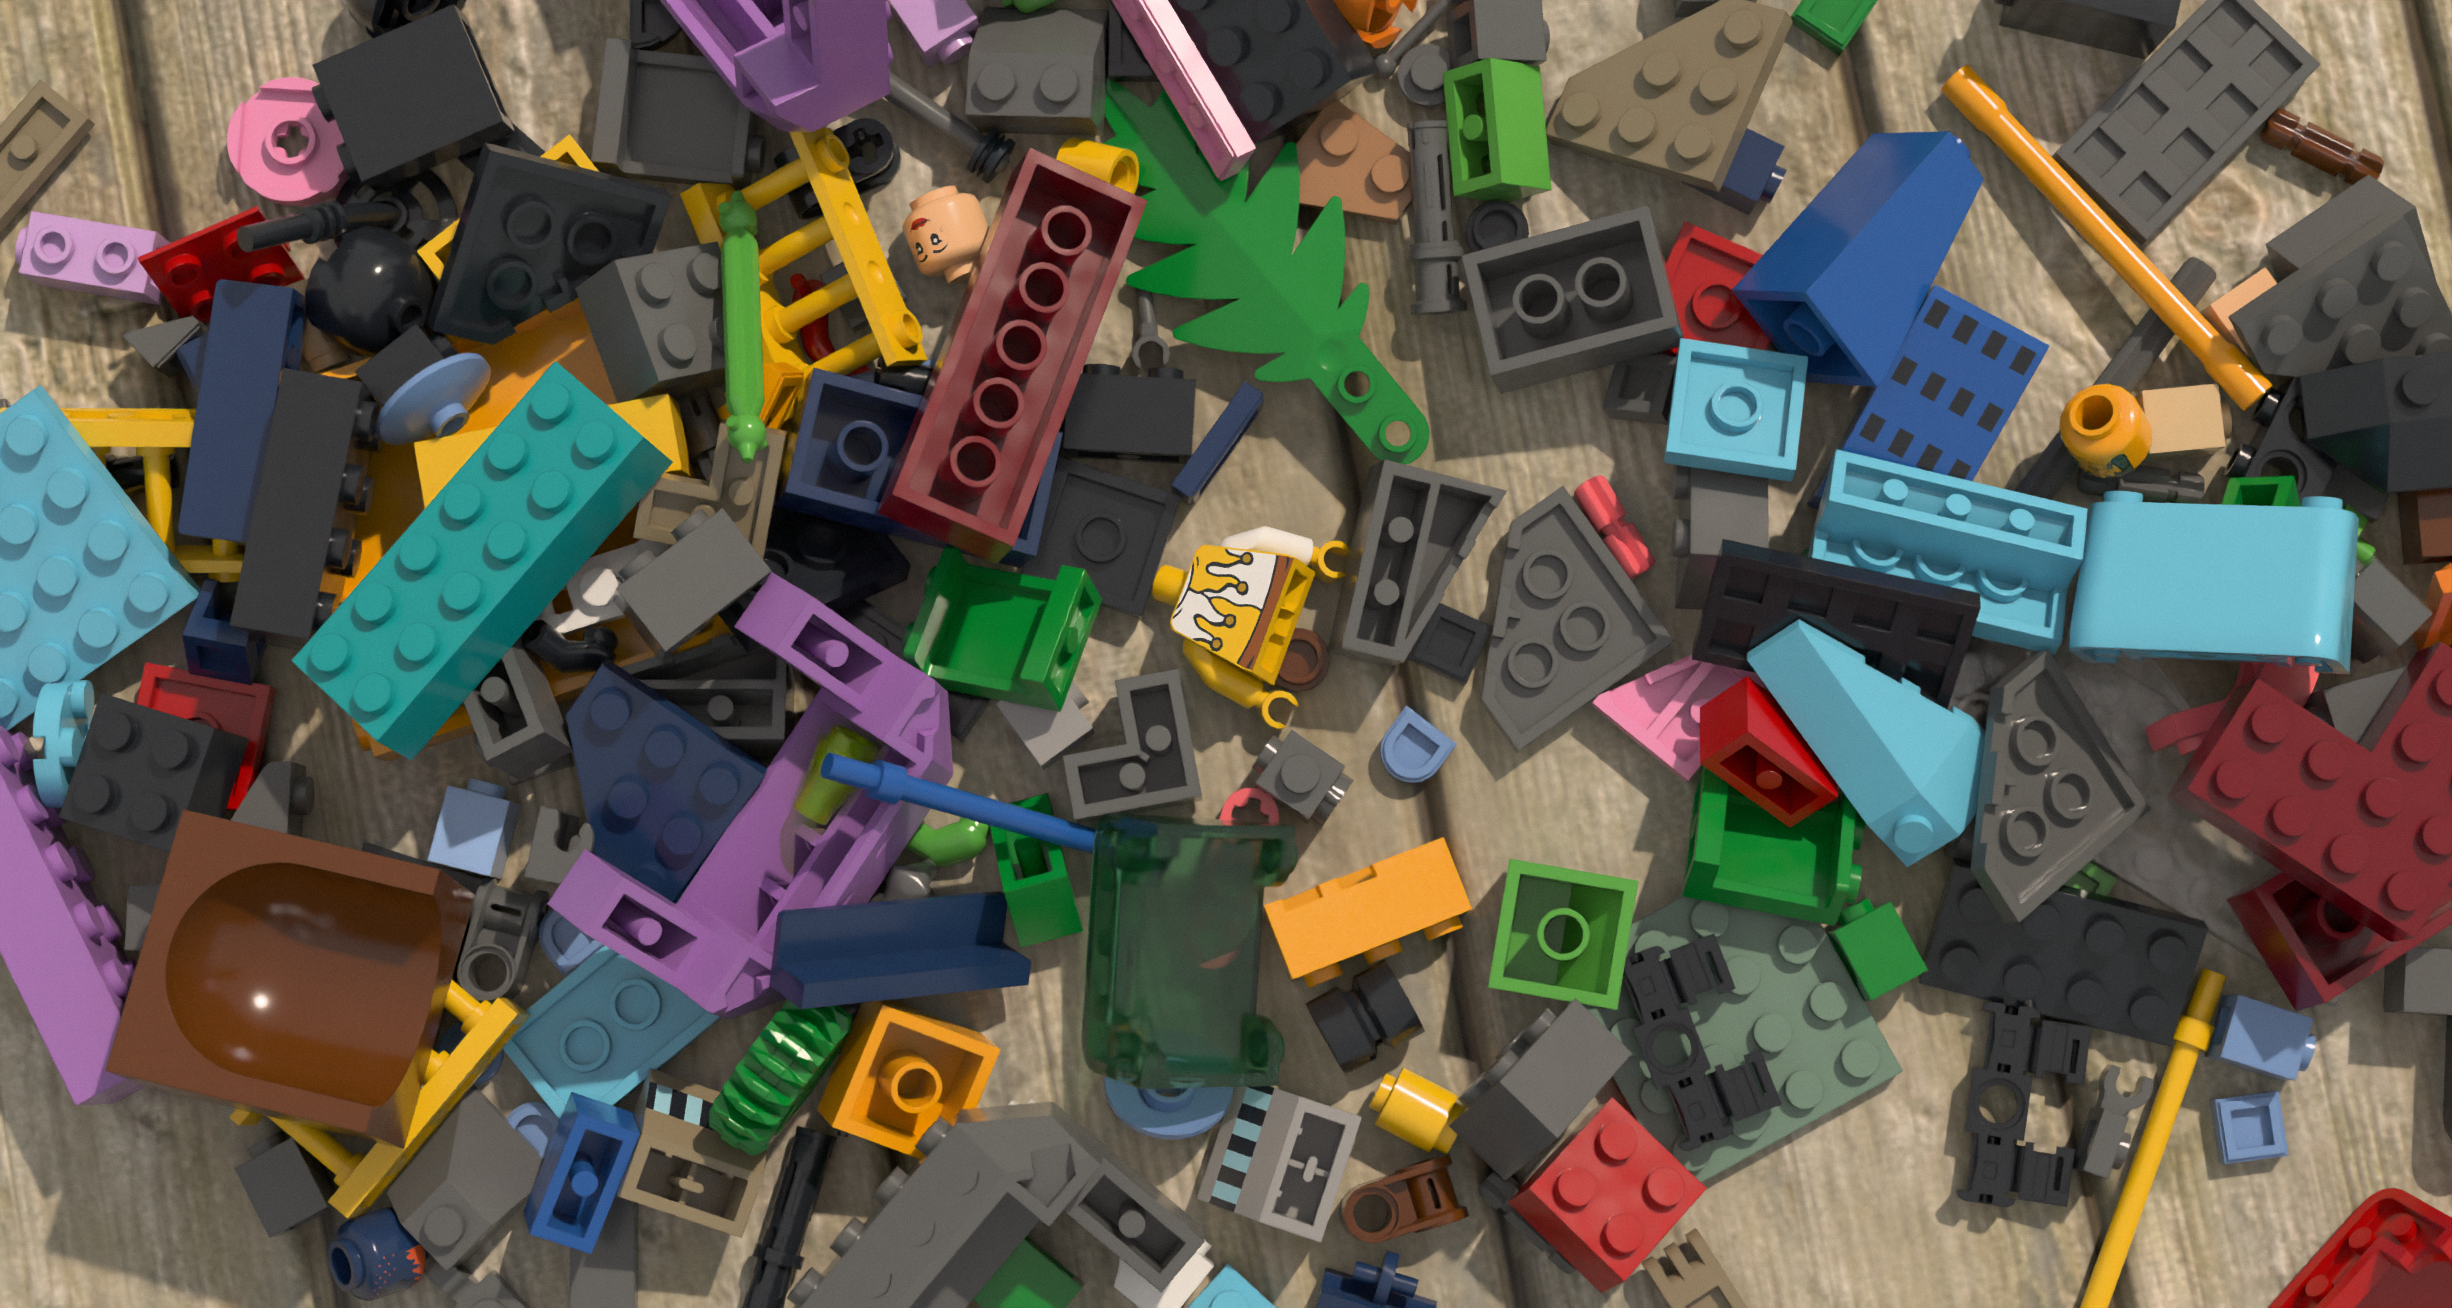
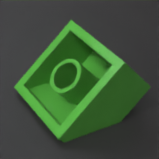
[1488,859,1639,1010]

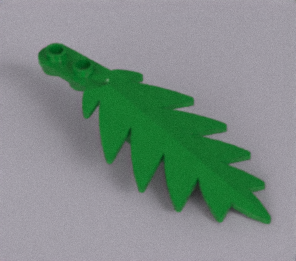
[1102,78,1430,465]

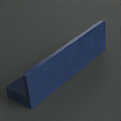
[178,279,307,548]
[770,891,1031,1009]

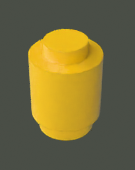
[1368,1067,1465,1154]

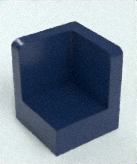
[182,578,267,685]

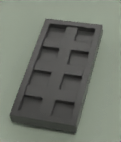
[2052,0,2321,245]

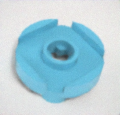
[33,680,94,808]

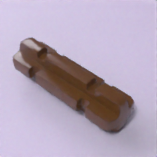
[2260,108,2384,185]

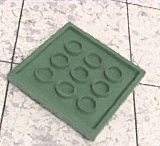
[1582,896,1903,1183]

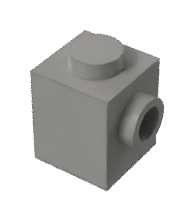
[996,680,1095,770]

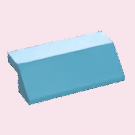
[1808,449,2088,655]

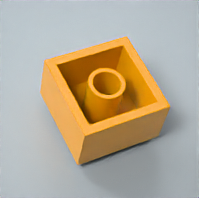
[817,1000,1001,1159]

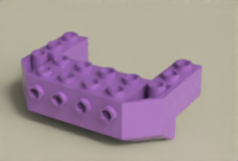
[660,0,893,132]
[547,572,953,1020]

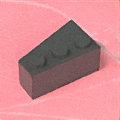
[1327,459,1507,667]

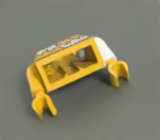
[1152,526,1350,729]

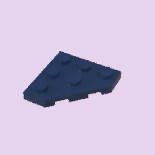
[566,658,767,902]

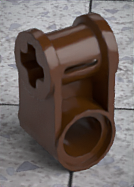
[1339,1153,1469,1243]

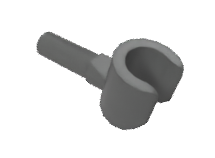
[1132,289,1170,370]

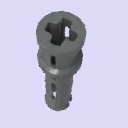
[1406,120,1467,315]

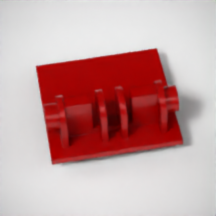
[138,206,305,324]

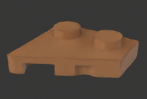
[1296,100,1412,225]

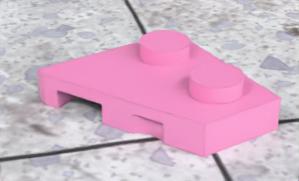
[1590,654,1766,783]

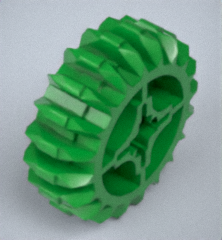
[709,999,852,1156]

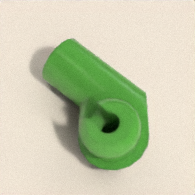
[905,817,990,867]

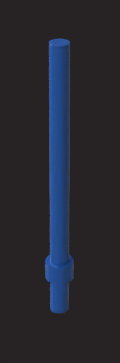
[821,753,1173,874]

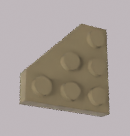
[1546,0,1793,192]

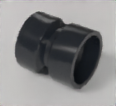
[1305,960,1425,1076]

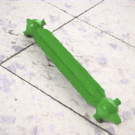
[718,191,767,463]

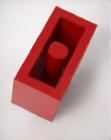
[1700,676,1838,828]

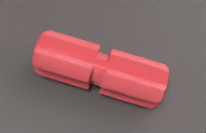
[1574,475,1655,580]

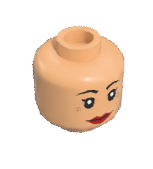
[902,186,990,285]

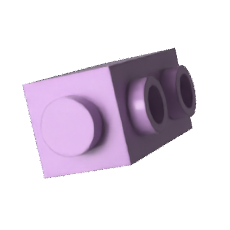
[15,211,170,305]

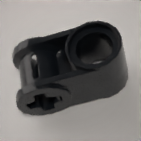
[774,118,902,220]

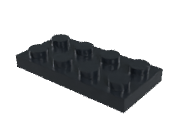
[1692,539,1981,709]
[1918,857,2208,1047]

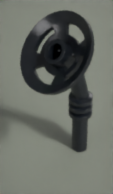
[237,169,458,272]

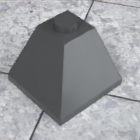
[385,1084,544,1272]

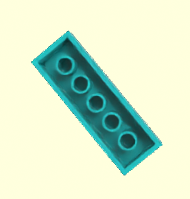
[291,361,673,761]

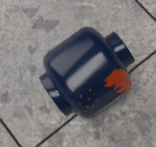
[328,1207,430,1301]

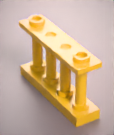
[680,128,928,424]
[0,407,246,582]
[229,980,531,1219]

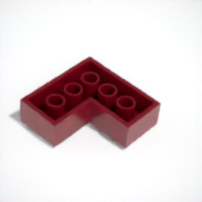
[2168,642,2452,942]

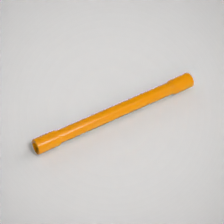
[1940,64,2273,411]

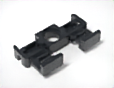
[1623,933,1782,1151]
[1955,1002,2092,1207]

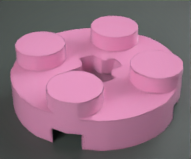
[227,77,348,206]

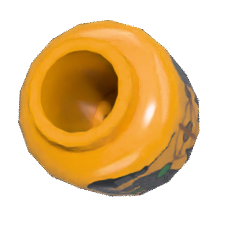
[2059,383,2152,479]

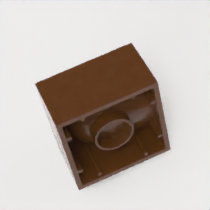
[105,809,475,1149]

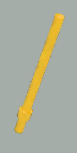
[2080,968,2227,1308]

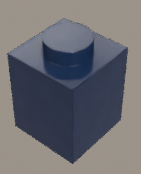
[1681,128,1787,215]

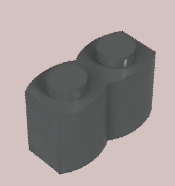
[2351,556,2432,664]

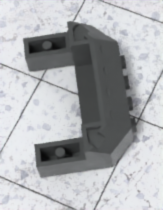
[787,1101,1205,1308]

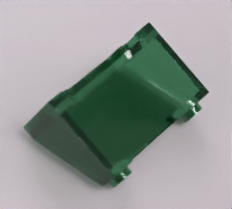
[1081,814,1298,1089]

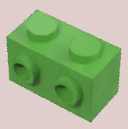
[1443,58,1551,202]

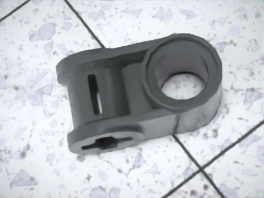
[457,876,550,1004]

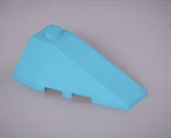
[1747,620,1986,867]

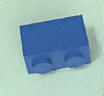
[523,1092,640,1254]

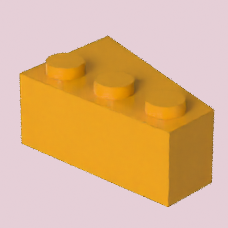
[1262,837,1472,988]

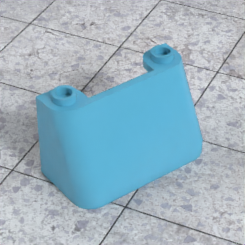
[2069,491,2359,674]

